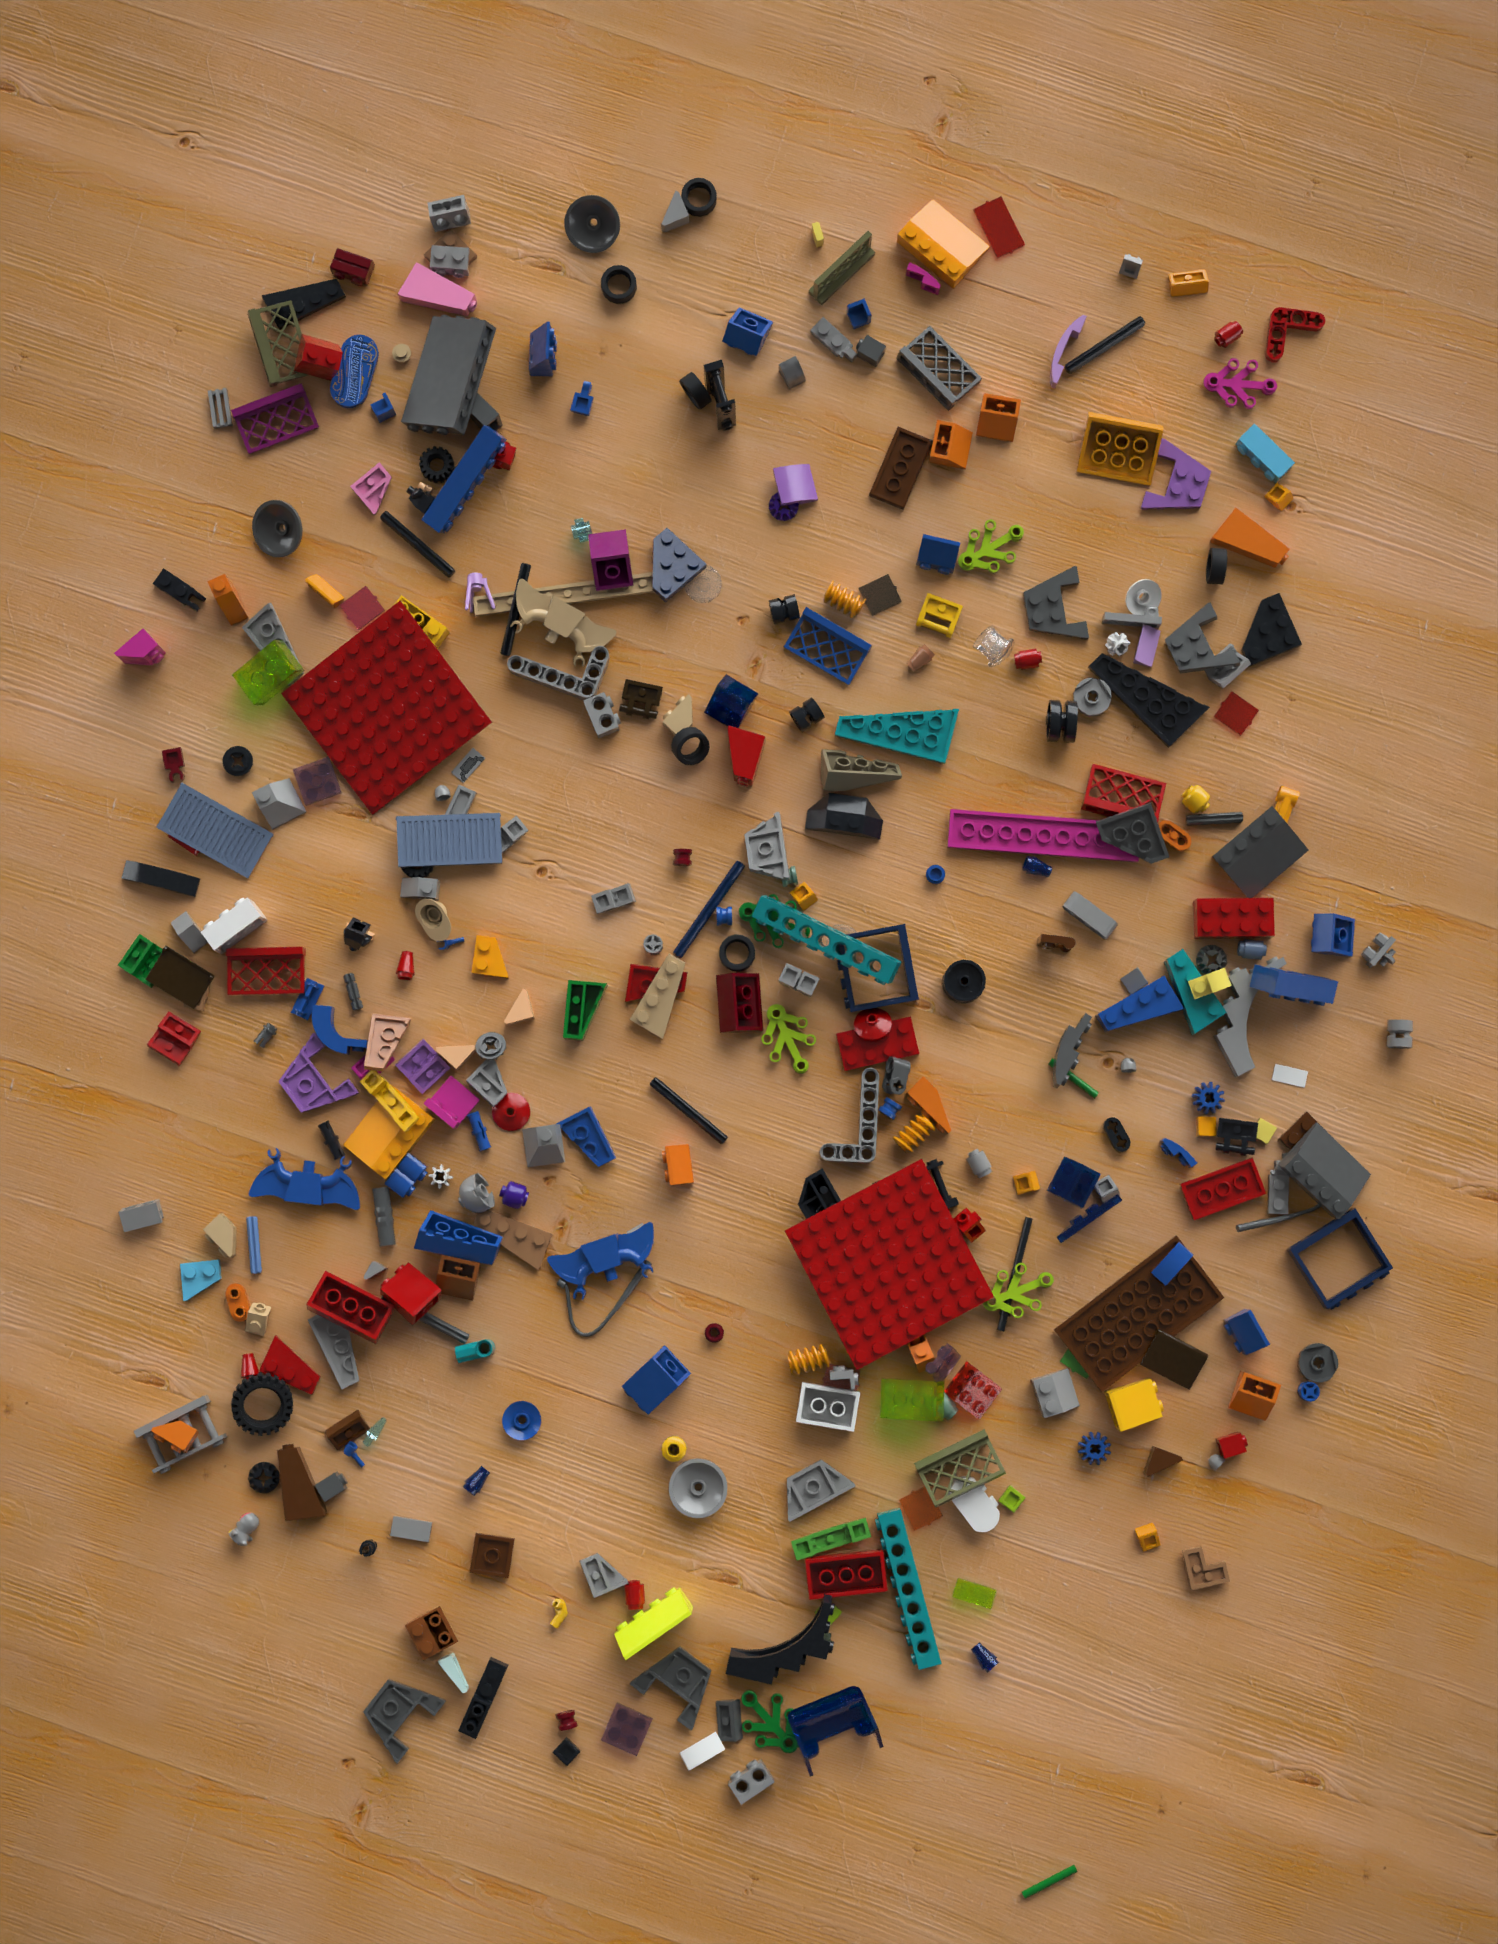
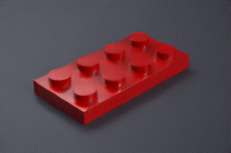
[836,1016,920,1071]
[1179,1157,1267,1220]

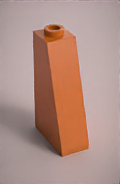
[1210,508,1290,568]

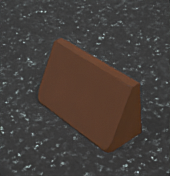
[326,1410,370,1451]

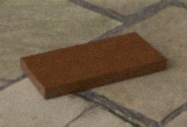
[869,427,933,510]

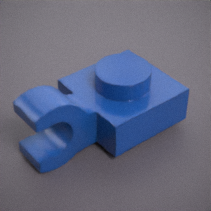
[570,381,594,416]

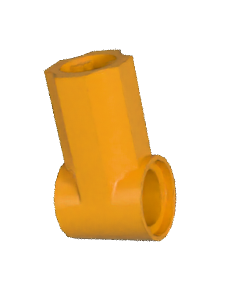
[1274,786,1300,823]

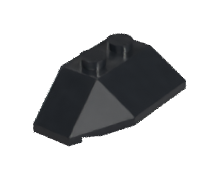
[805,793,883,840]
[798,1168,841,1219]

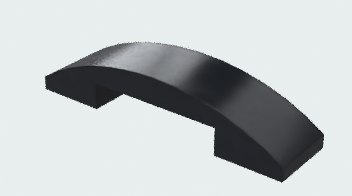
[122,860,200,897]

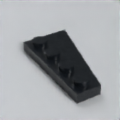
[262,279,346,330]

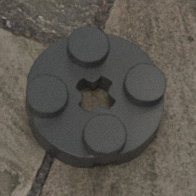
[1298,1343,1338,1382]

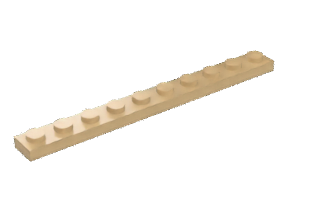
[473,572,654,617]

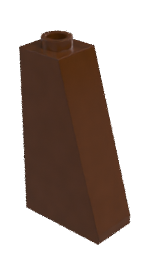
[277,1444,327,1521]

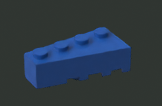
[1096,975,1184,1032]
[414,1210,503,1265]

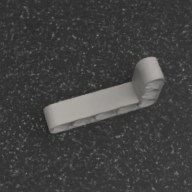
[507,646,610,700]
[819,1068,879,1163]

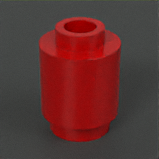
[1214,321,1243,348]
[1014,648,1042,670]
[625,1580,645,1610]

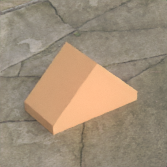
[504,989,535,1025]
[436,1045,476,1070]

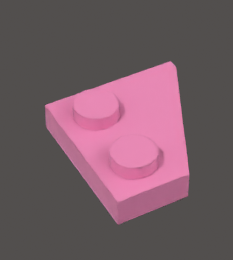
[350,462,392,515]

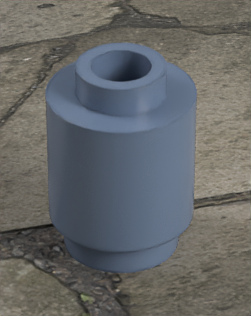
[1237,939,1267,960]

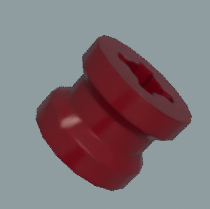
[673,849,692,866]
[555,1710,578,1731]

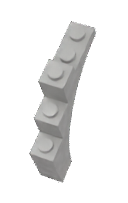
[1213,956,1287,1077]

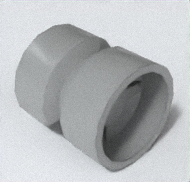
[1387,1019,1413,1049]

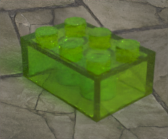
[232,640,305,705]
[880,1378,945,1422]

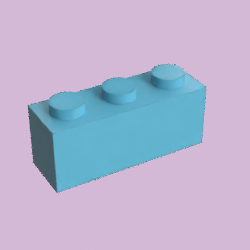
[1235,424,1295,483]

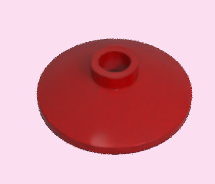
[854,1008,892,1041]
[492,1093,530,1131]

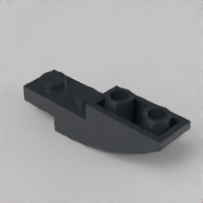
[458,1657,508,1739]

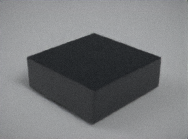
[553,1737,581,1766]

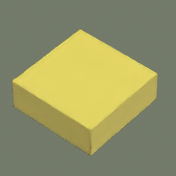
[812,222,824,248]
[1257,1118,1277,1144]

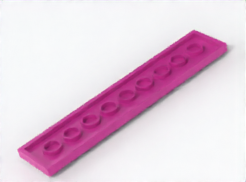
[947,809,1139,862]

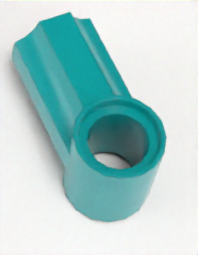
[455,1339,495,1363]

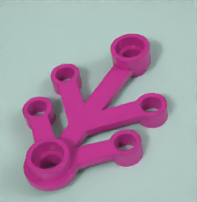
[1203,358,1277,409]

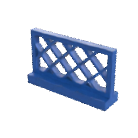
[784,607,872,685]

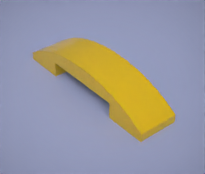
[360,1070,419,1133]

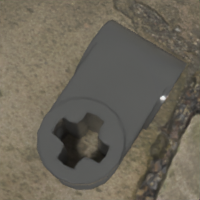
[882,1056,911,1095]

